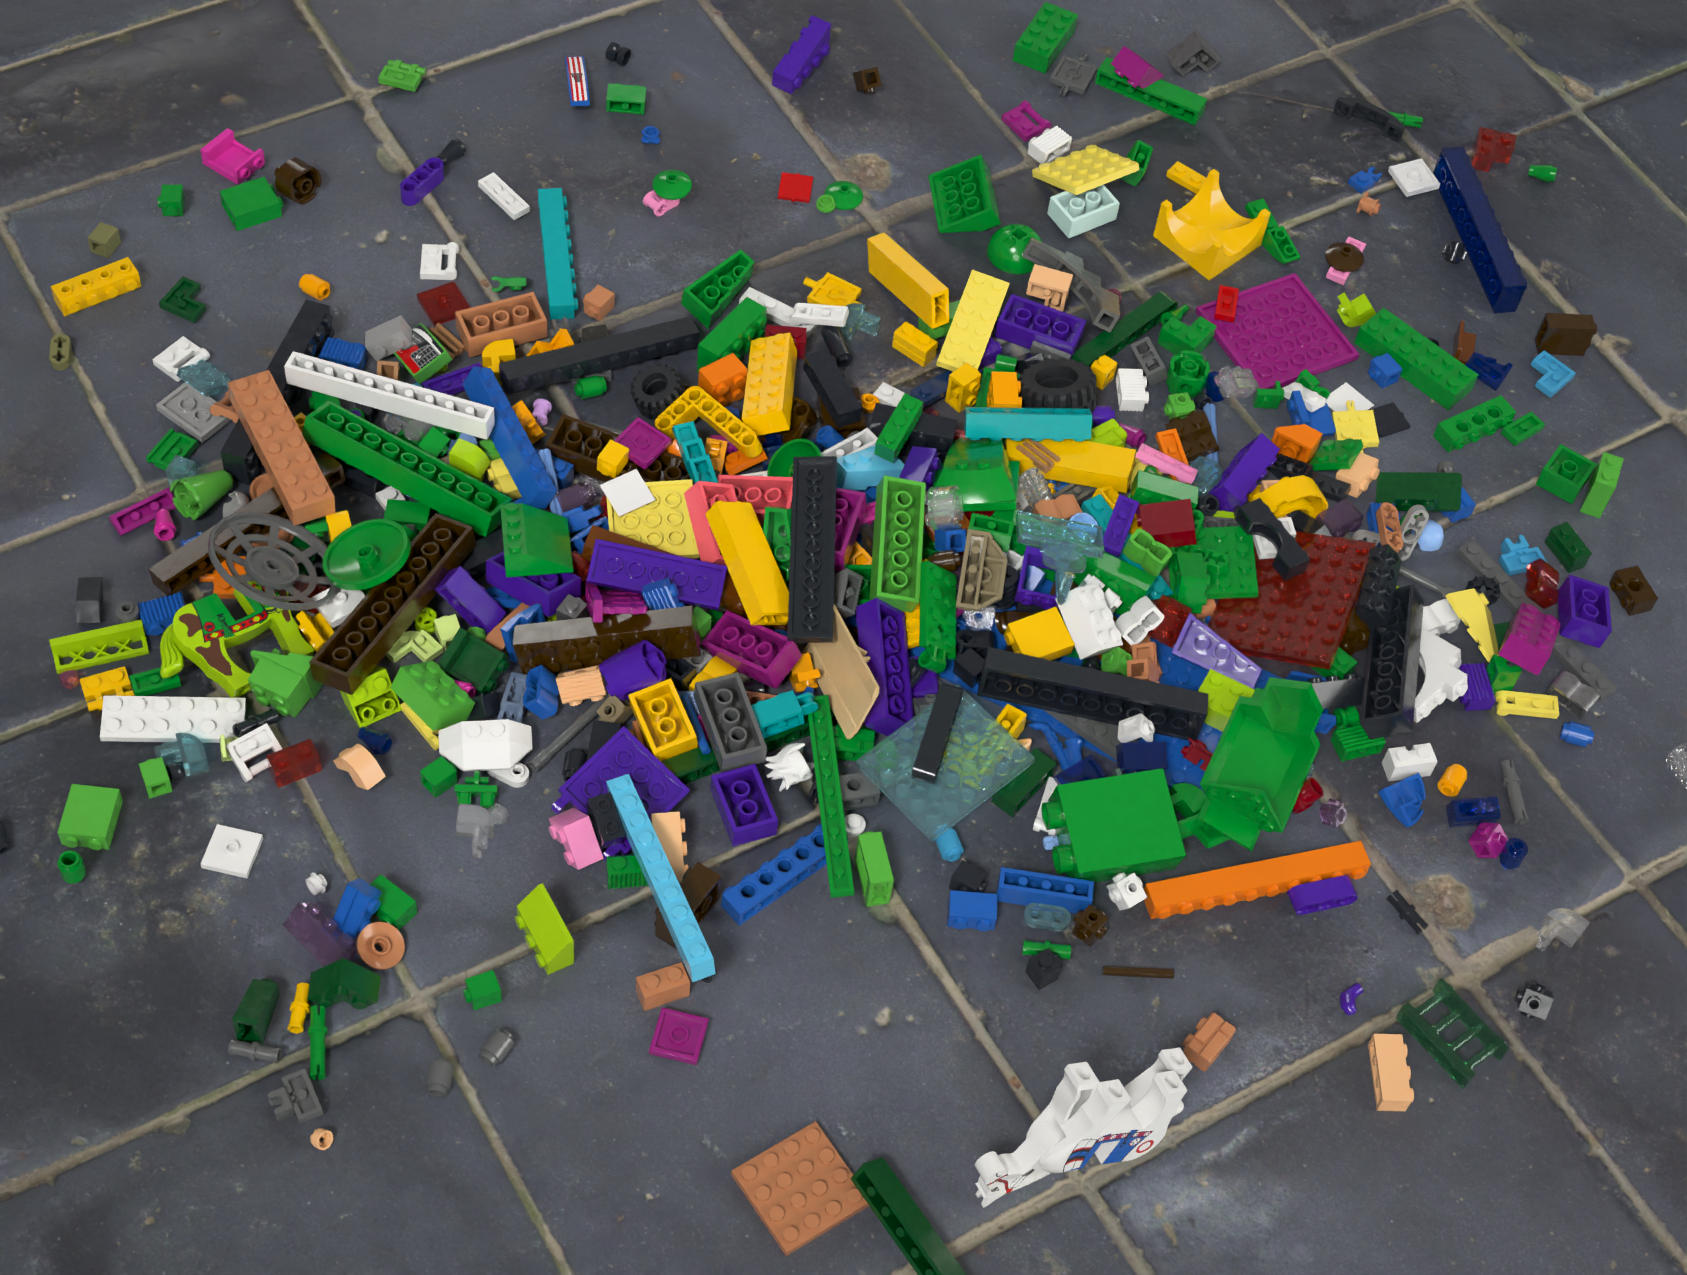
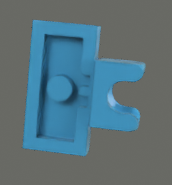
[1499,535,1547,576]

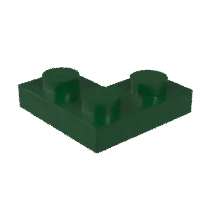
[159,276,206,324]

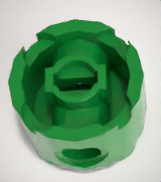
[1166,350,1210,398]

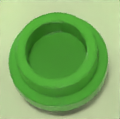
[816,195,836,213]

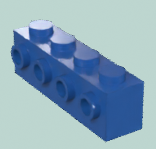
[996,867,1094,914]

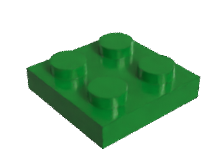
[1310,438,1363,471]

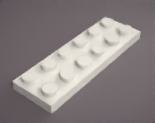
[100,696,246,743]

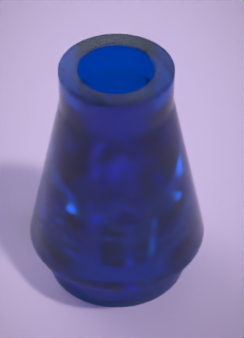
[357,726,392,755]

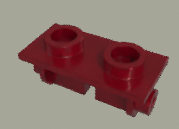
[1180,738,1213,772]

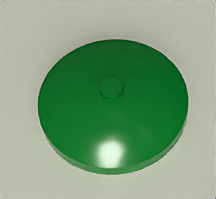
[322,519,411,590]

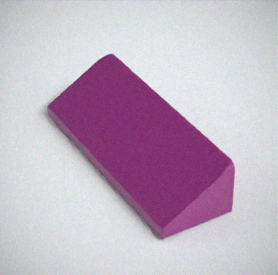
[108,487,176,536]

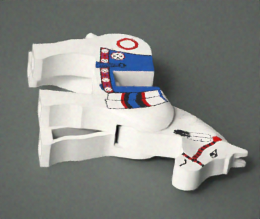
[975,1047,1192,1208]

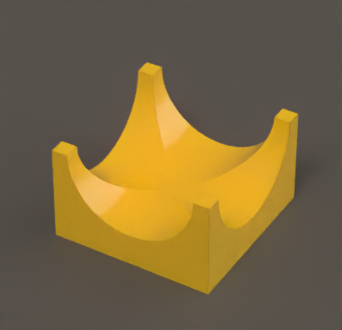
[1153,169,1271,280]

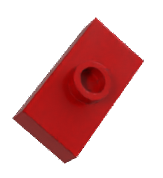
[1214,285,1239,322]

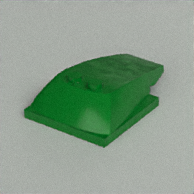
[930,437,1020,512]

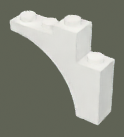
[1414,627,1468,723]

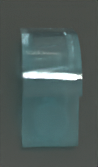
[840,303,881,340]
[154,733,209,776]

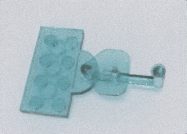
[1016,511,1104,605]

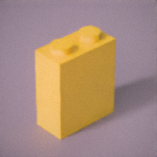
[1004,607,1075,660]

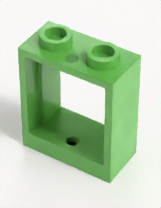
[854,831,894,907]

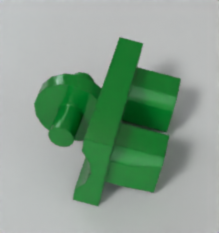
[454,770,498,808]

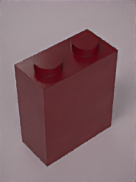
[1136,499,1196,548]

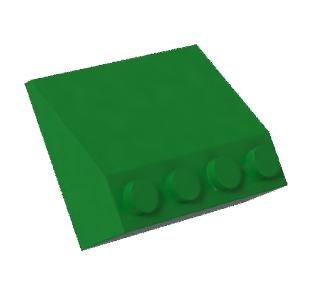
[928,154,1001,233]
[500,503,573,577]

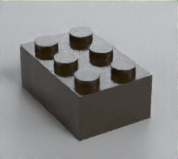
[654,862,721,949]

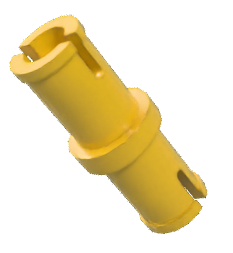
[287,983,310,1034]

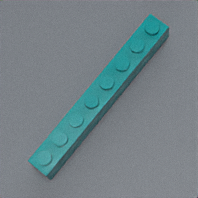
[538,188,578,320]

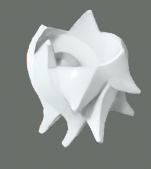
[765,743,814,792]

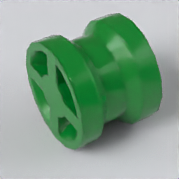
[1333,705,1360,728]

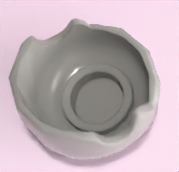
[222,490,249,518]

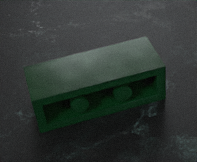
[991,747,1057,818]

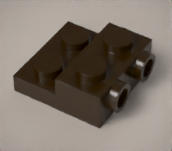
[1165,410,1219,462]

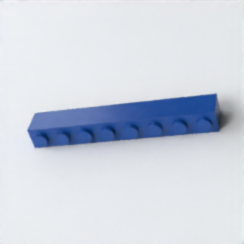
[462,367,557,509]

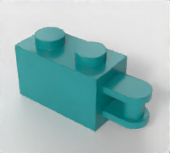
[751,690,818,739]

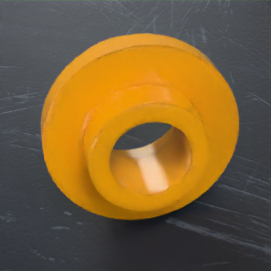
[860,394,879,413]

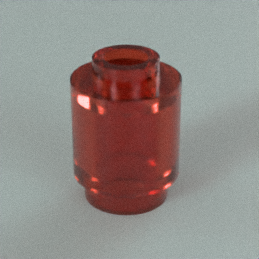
[571,551,591,580]

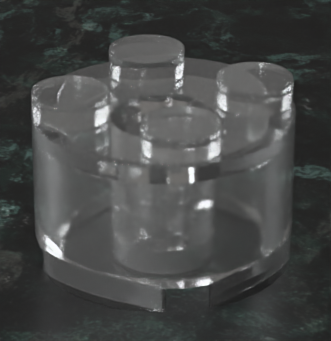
[925,485,963,530]

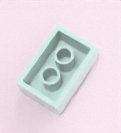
[1047,185,1120,238]

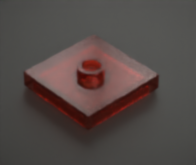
[417,281,470,326]

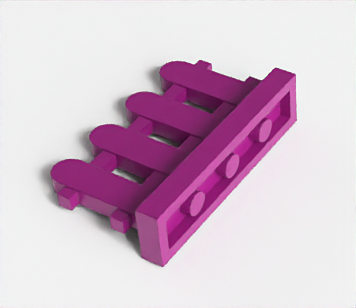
[585,581,647,622]

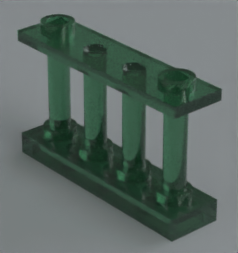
[1396,978,1509,1089]

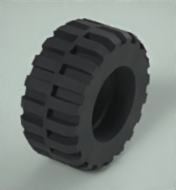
[1018,358,1097,413]

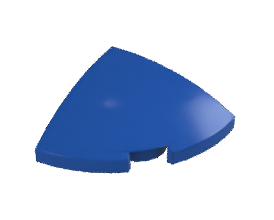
[1378,773,1426,828]

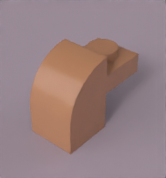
[1127,642,1160,683]

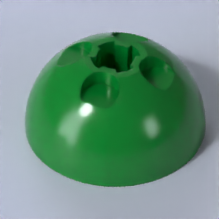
[987,224,1042,274]
[767,439,823,477]

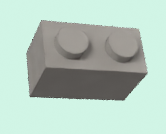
[365,315,412,361]

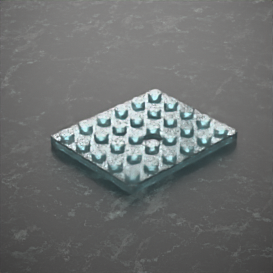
[856,684,1035,842]

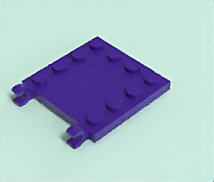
[551,726,690,861]

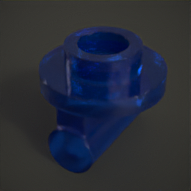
[762,432,782,448]

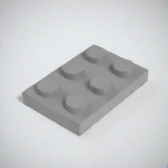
[156,381,231,443]

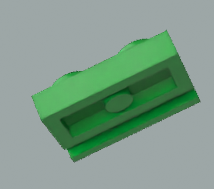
[146,428,198,474]

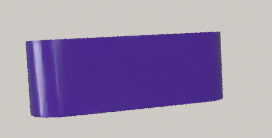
[400,157,444,206]
[1287,875,1358,915]

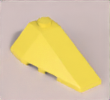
[1446,588,1500,663]

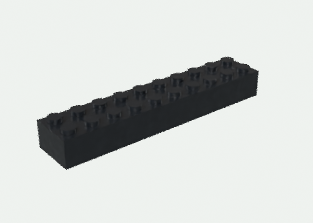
[220,299,334,485]
[977,647,1208,741]

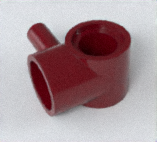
[1292,777,1324,814]

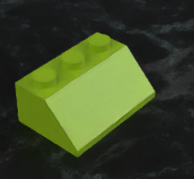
[515,883,574,975]

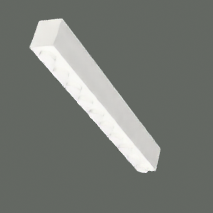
[284,351,495,440]

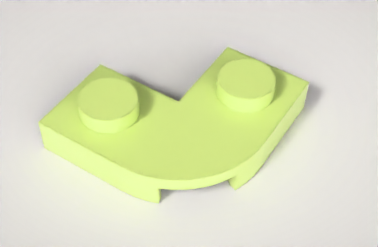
[386,630,443,663]

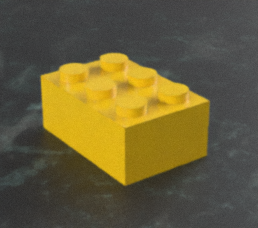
[628,678,698,762]

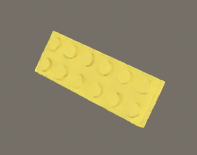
[936,270,1010,372]

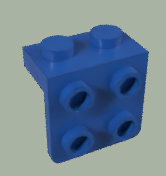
[1287,390,1336,436]

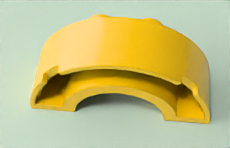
[1252,475,1328,520]

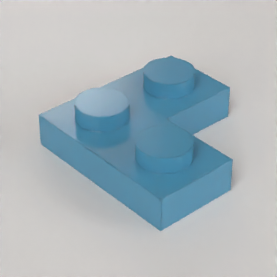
[1531,350,1576,398]

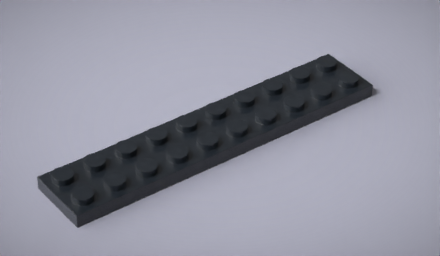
[787,456,837,643]

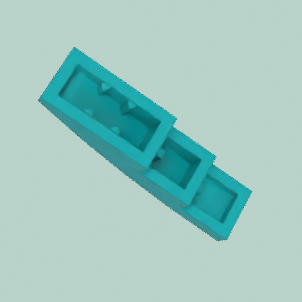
[672,421,718,485]

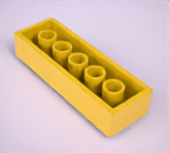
[742,332,797,436]

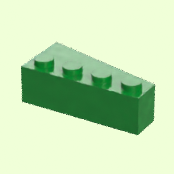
[681,249,755,330]
[763,506,792,591]

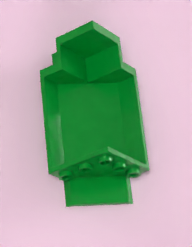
[1197,677,1324,852]

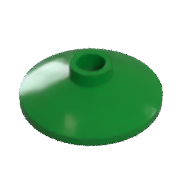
[653,170,692,200]
[825,181,863,210]

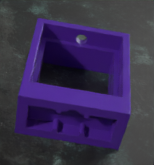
[1014,546,1069,610]

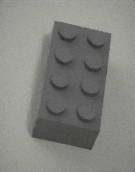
[694,672,767,773]

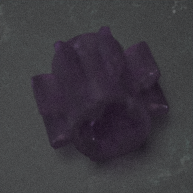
[1319,798,1348,828]

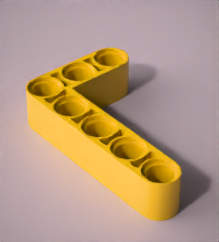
[655,386,762,458]

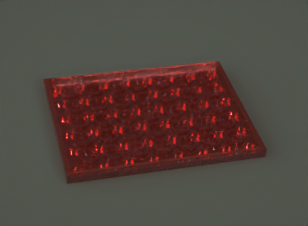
[1208,531,1376,669]

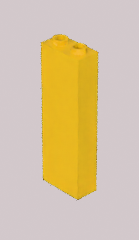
[867,233,949,329]
[1005,438,1136,493]
[705,501,789,625]

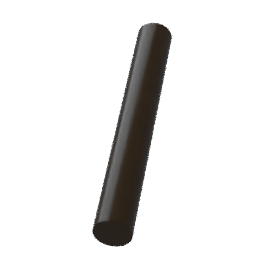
[1102,966,1174,979]

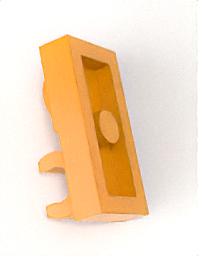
[512,400,545,444]
[705,438,728,475]

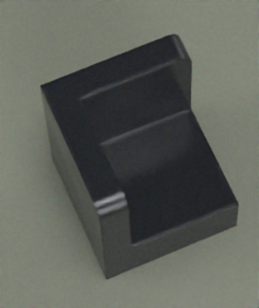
[468,692,500,721]

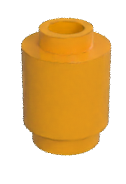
[299,274,330,301]
[1438,764,1467,797]

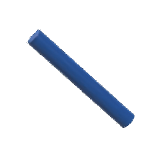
[680,694,711,755]

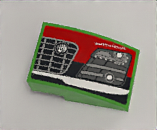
[393,323,452,384]

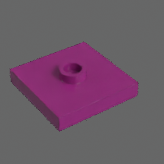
[614,417,672,470]
[649,1007,709,1065]

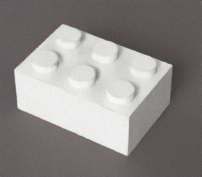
[1055,584,1123,660]

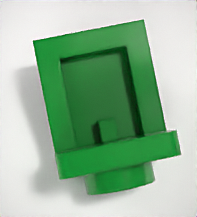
[1253,381,1284,409]

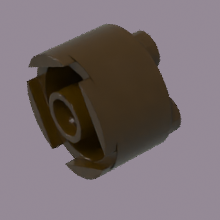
[274,157,322,204]
[1326,607,1370,656]

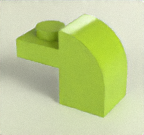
[1337,292,1376,327]
[449,438,490,481]

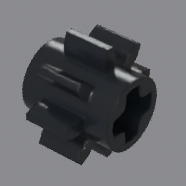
[1442,241,1467,264]

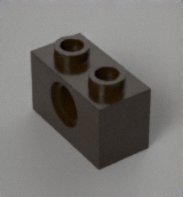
[1609,565,1658,616]

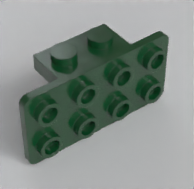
[1375,472,1462,512]

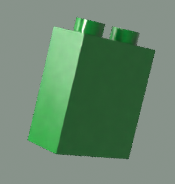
[1041,768,1186,883]

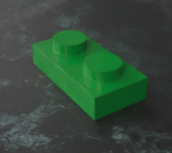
[1501,412,1545,446]
[129,667,181,696]

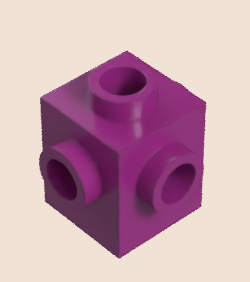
[1468,823,1509,859]

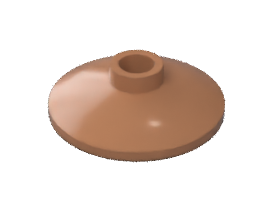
[357,922,405,970]

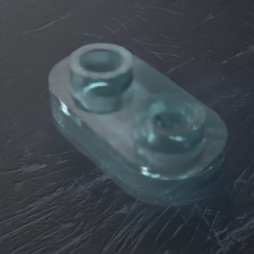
[1023,903,1071,932]

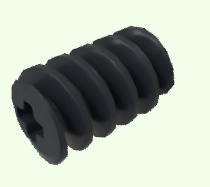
[990,565,1018,610]

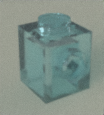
[165,455,199,487]

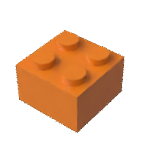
[698,353,747,407]

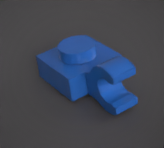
[562,504,603,534]

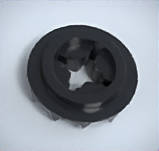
[1466,575,1501,606]

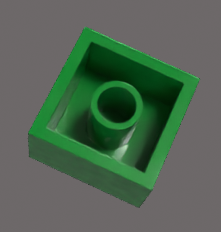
[1536,444,1597,504]

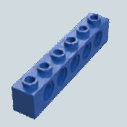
[721,824,849,926]

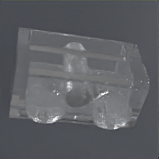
[1214,366,1259,398]

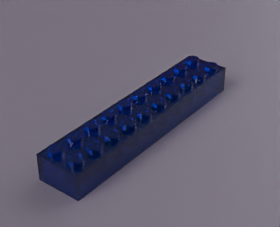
[1433,146,1527,314]

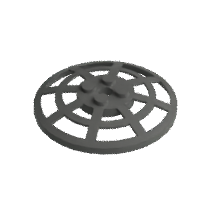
[208,512,338,611]

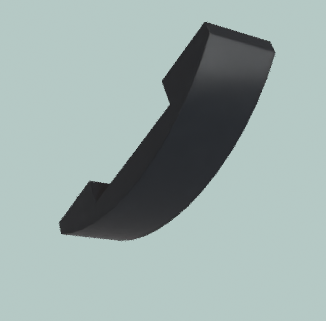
[1333,97,1405,143]

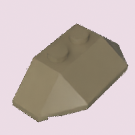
[956,529,1008,611]

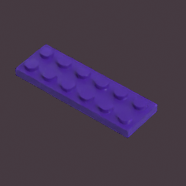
[587,539,727,610]

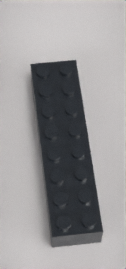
[1360,584,1424,740]

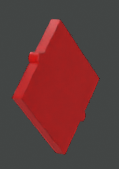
[778,172,813,203]

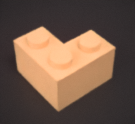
[1026,264,1073,312]

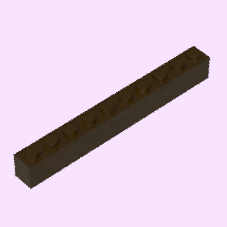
[148,453,346,596]

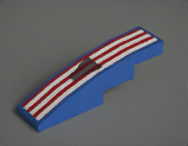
[565,56,590,106]

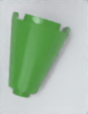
[170,470,233,520]

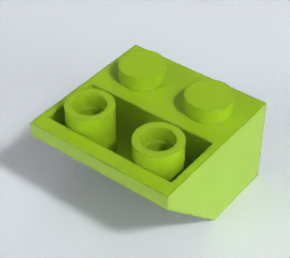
[340,666,402,728]

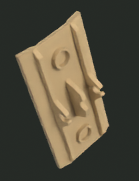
[802,604,880,739]

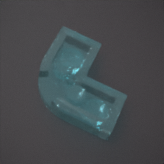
[1189,456,1223,496]

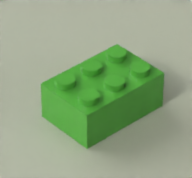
[390,661,475,731]

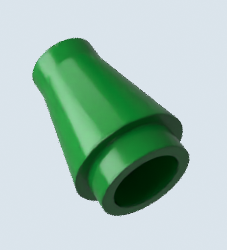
[1528,165,1557,183]

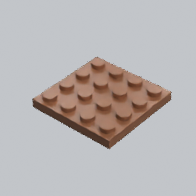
[731,1121,869,1256]

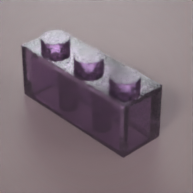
[282,902,357,967]

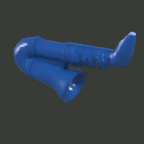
[1029,722,1084,778]

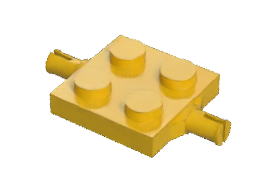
[803,272,866,313]

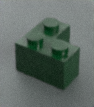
[307,958,381,1009]

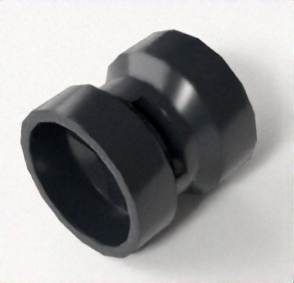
[606,42,631,67]

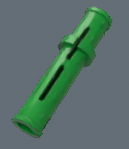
[308,1005,328,1080]

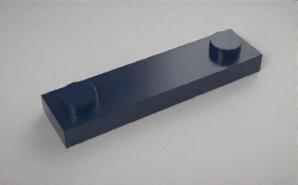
[910,367,983,408]

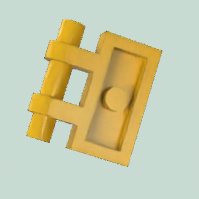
[79,666,134,711]

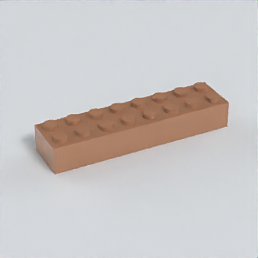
[228,370,335,526]

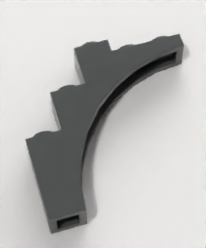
[1022,237,1120,332]

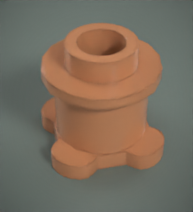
[1356,191,1381,217]

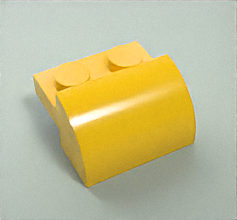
[296,611,337,653]

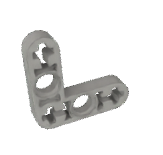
[1352,505,1429,561]

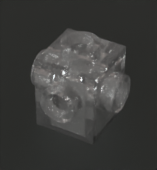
[963,605,997,631]

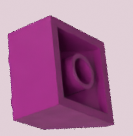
[1111,46,1164,89]

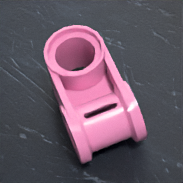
[643,190,680,216]

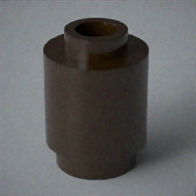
[928,549,962,572]

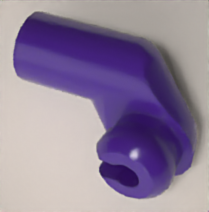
[1339,983,1363,1016]

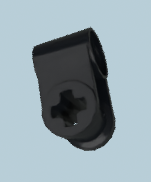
[956,629,995,659]

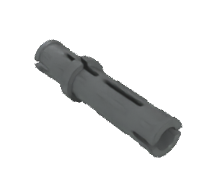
[1500,759,1529,825]

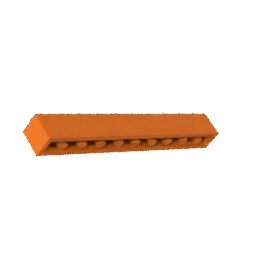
[1144,841,1371,919]

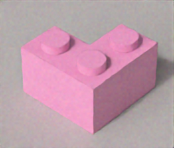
[549,808,604,870]

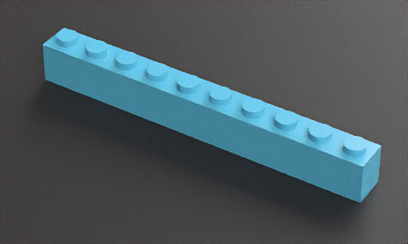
[606,774,715,982]

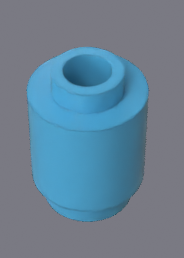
[935,826,964,862]

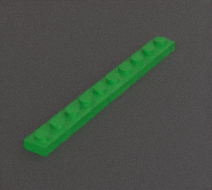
[808,695,854,898]

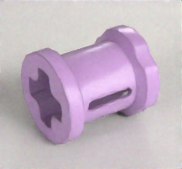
[532,399,552,427]

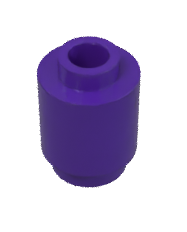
[1092,406,1115,426]

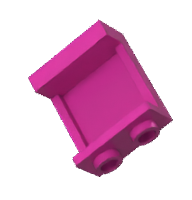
[200,128,265,185]

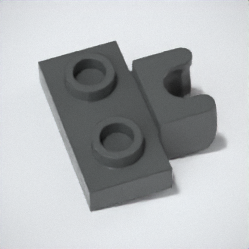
[267,1068,323,1124]

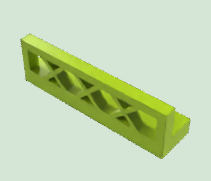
[49,620,149,674]

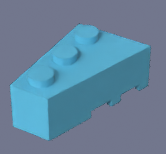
[837,446,905,490]

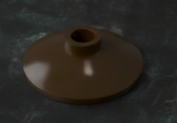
[1325,242,1364,272]

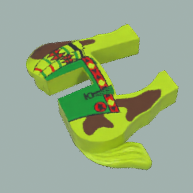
[160,573,314,698]

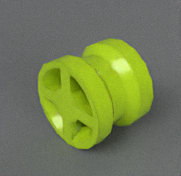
[415,607,437,635]

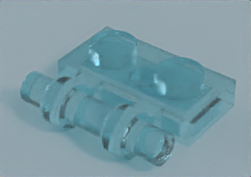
[176,360,232,397]

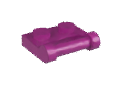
[1001,100,1052,142]

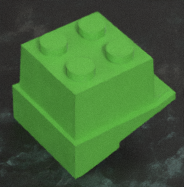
[248,648,323,718]

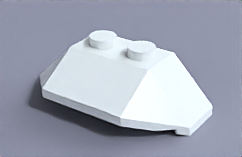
[438,719,532,772]

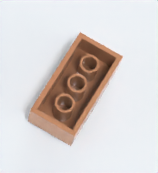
[455,292,547,358]

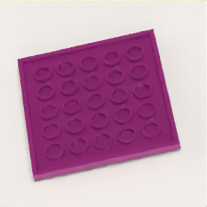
[1195,273,1359,392]

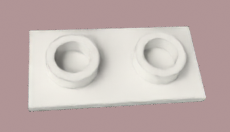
[1078,574,1122,614]

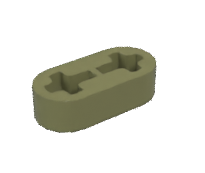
[49,334,72,371]

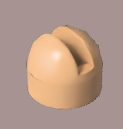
[310,1128,333,1150]

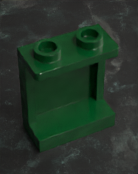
[438,627,510,694]

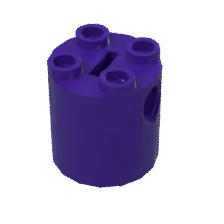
[599,640,666,700]

